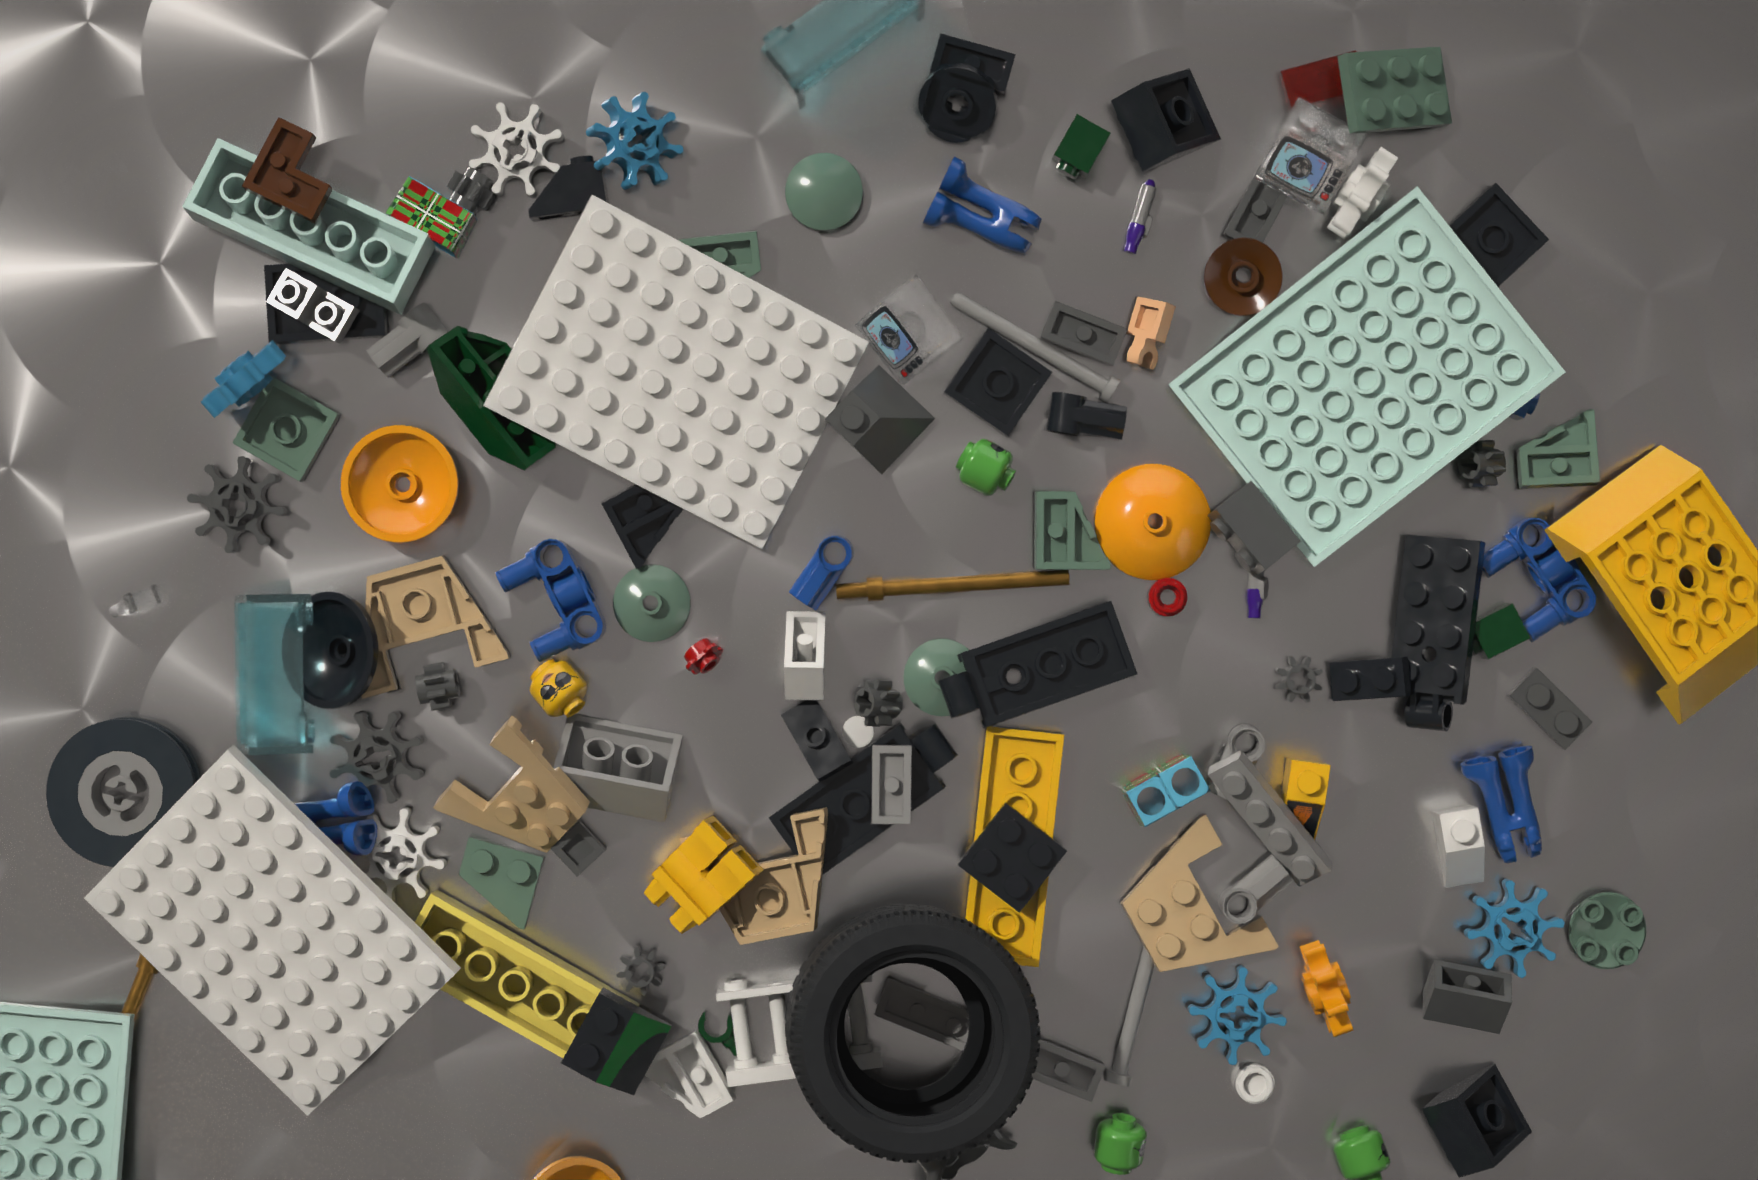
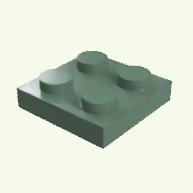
[232,375,340,482]

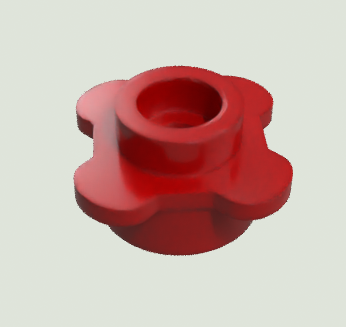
[684,638,723,675]

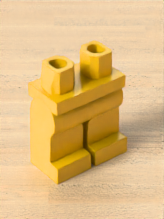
[644,815,764,934]

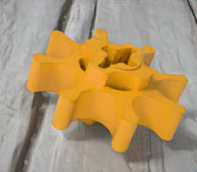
[1299,940,1354,1037]

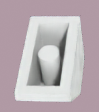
[784,611,825,700]
[1432,805,1485,888]

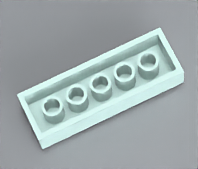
[182,138,436,315]

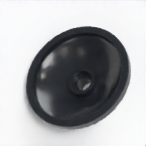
[283,592,379,709]

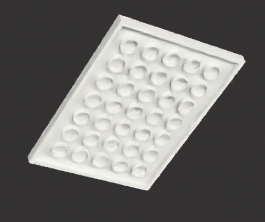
[483,195,869,549]
[84,745,461,1116]

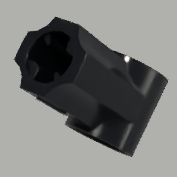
[1046,392,1127,440]

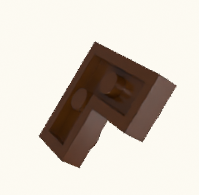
[242,117,333,224]

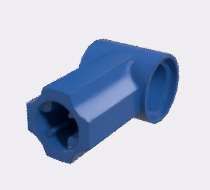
[789,535,854,611]

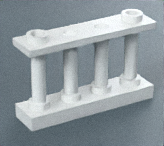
[716,975,883,1087]

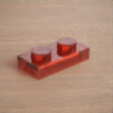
[1279,50,1356,111]

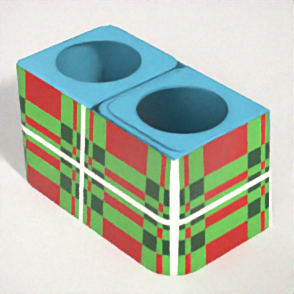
[385,176,477,259]
[1123,754,1210,827]

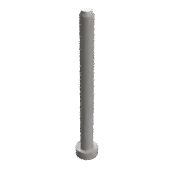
[951,293,1121,403]
[1103,946,1155,1087]

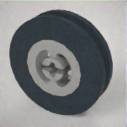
[46,717,201,867]

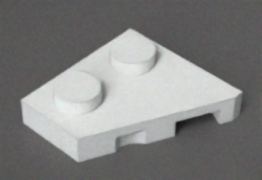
[645,1029,736,1119]

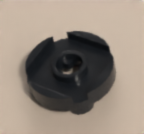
[918,63,998,143]

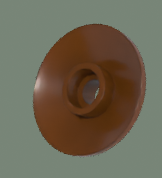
[1204,237,1283,316]

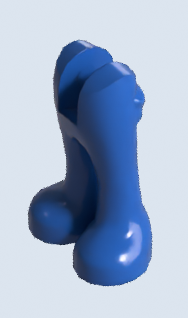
[923,156,1042,253]
[1460,746,1542,863]
[294,781,377,856]

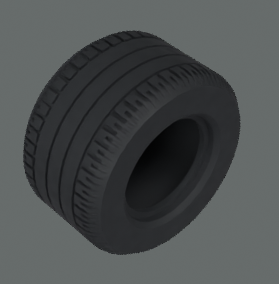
[785,904,1041,1163]

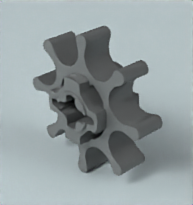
[187,456,288,553]
[329,710,424,804]

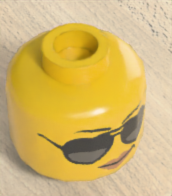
[530,659,588,718]

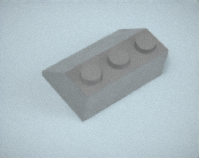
[553,714,683,822]

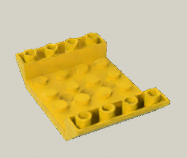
[1544,445,1758,724]

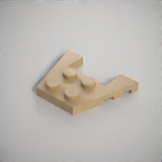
[362,556,510,699]
[433,715,590,853]
[680,807,828,945]
[1120,814,1279,972]

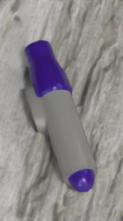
[1124,179,1157,254]
[1247,571,1269,618]

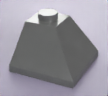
[825,365,935,475]

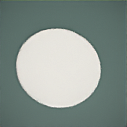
[842,716,874,748]

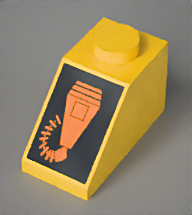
[1281,757,1331,840]

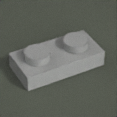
[872,745,912,824]

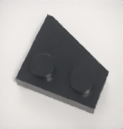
[601,484,683,569]

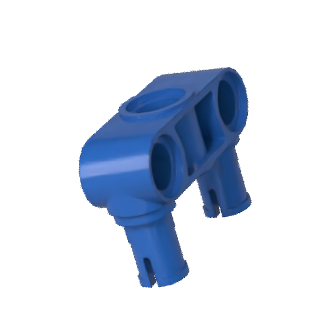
[1482,518,1596,642]
[495,539,606,662]

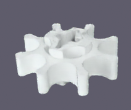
[469,102,564,198]
[1327,147,1398,239]
[365,807,447,902]

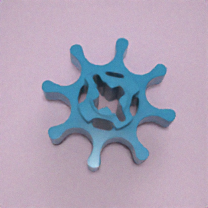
[586,92,683,190]
[201,340,286,418]
[1464,879,1565,978]
[1188,965,1287,1065]

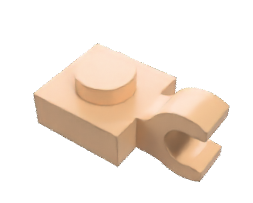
[1126,296,1176,370]

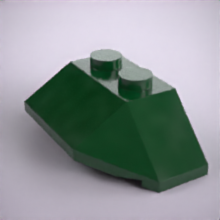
[427,326,556,471]

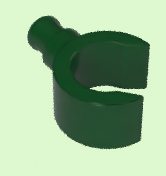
[698,1010,737,1056]

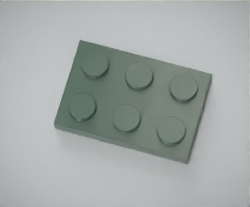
[1337,47,1452,134]

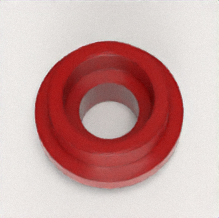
[1148,578,1188,617]

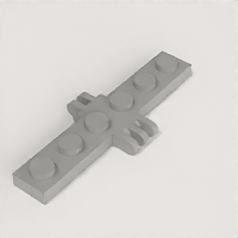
[874,978,1106,1103]

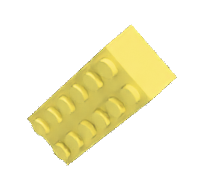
[415,889,640,1058]

